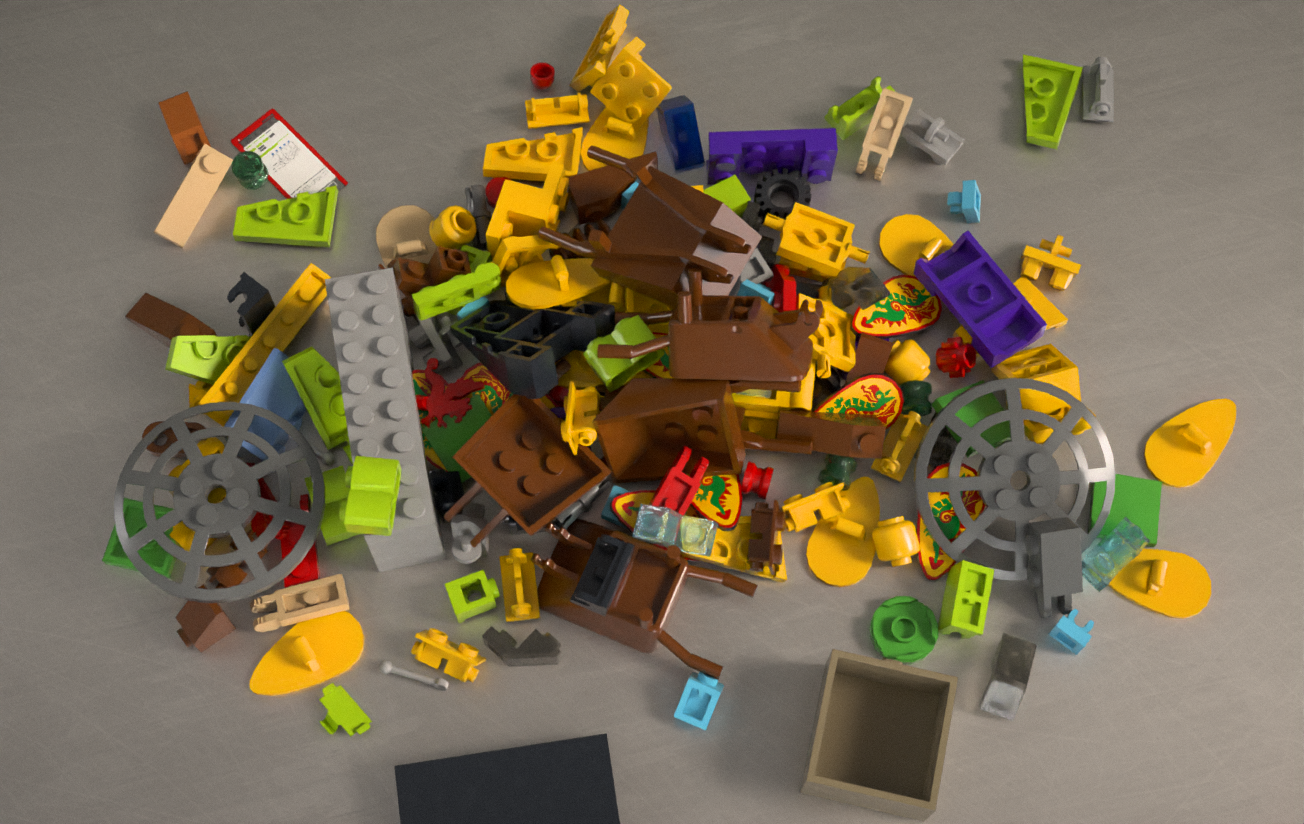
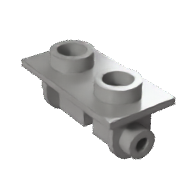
[1082,57,1114,122]

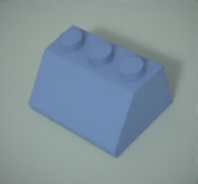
[224,348,306,465]

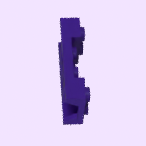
[706,128,838,185]
[914,231,1047,368]

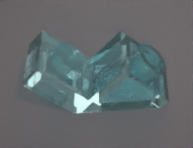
[632,504,718,557]
[1082,517,1150,592]

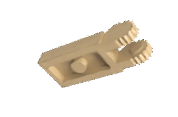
[856,88,913,181]
[250,574,350,633]

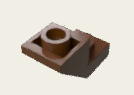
[393,246,471,293]
[844,333,893,385]

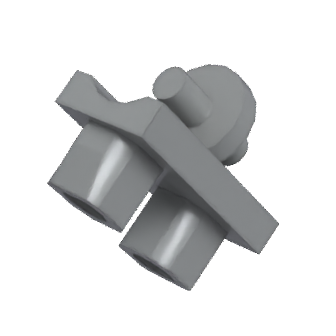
[900,109,965,165]
[408,316,463,373]
[451,502,489,564]

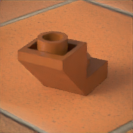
[158,91,211,165]

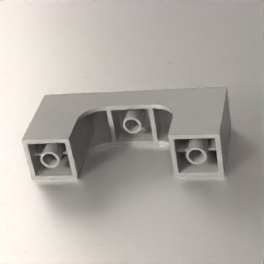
[325,268,446,572]

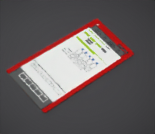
[231,108,348,199]

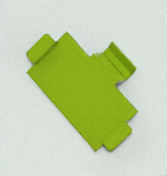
[319,683,372,737]

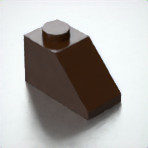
[175,584,236,653]

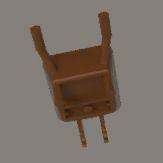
[597,268,823,382]
[531,519,758,679]

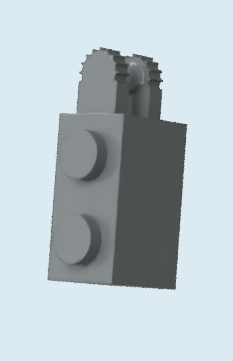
[1025,517,1083,618]

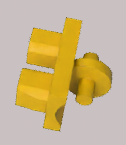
[1020,234,1081,291]

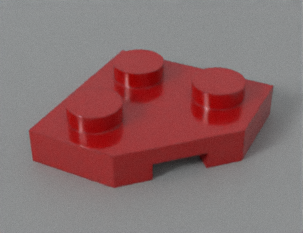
[763,264,796,312]

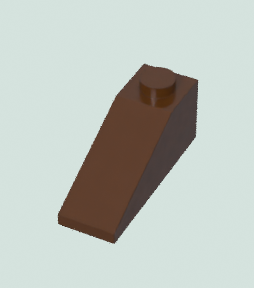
[567,151,658,225]
[125,293,218,348]
[775,410,886,459]

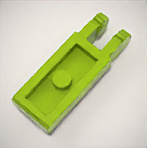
[412,262,501,321]

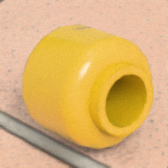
[429,205,477,250]
[884,339,930,388]
[872,516,920,567]

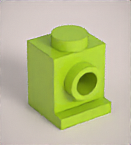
[445,569,500,623]

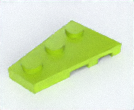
[1022,54,1083,149]
[233,185,338,248]
[165,335,252,385]
[282,346,348,450]

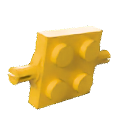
[763,202,870,278]
[796,286,855,378]

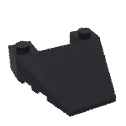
[450,300,616,399]

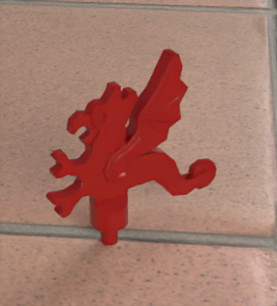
[416,358,485,429]

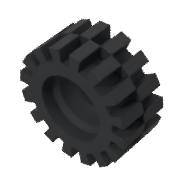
[753,168,812,223]

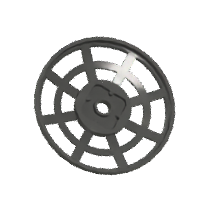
[913,378,1116,581]
[114,402,325,603]

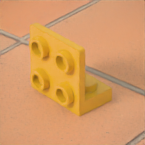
[590,37,672,131]

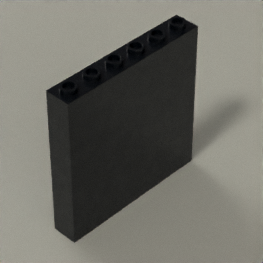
[394,733,620,824]

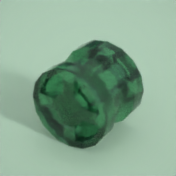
[231,151,269,190]
[899,380,932,416]
[818,453,858,491]

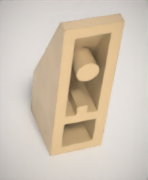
[153,144,233,248]

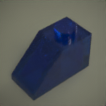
[656,95,705,170]

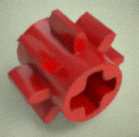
[936,337,976,378]

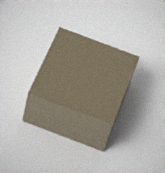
[800,649,958,822]

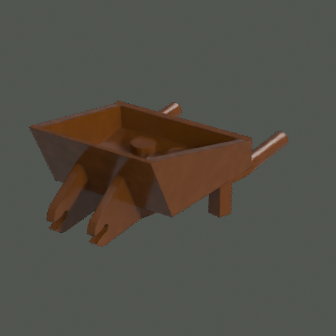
[538,145,762,308]
[444,359,612,548]
[593,378,813,484]

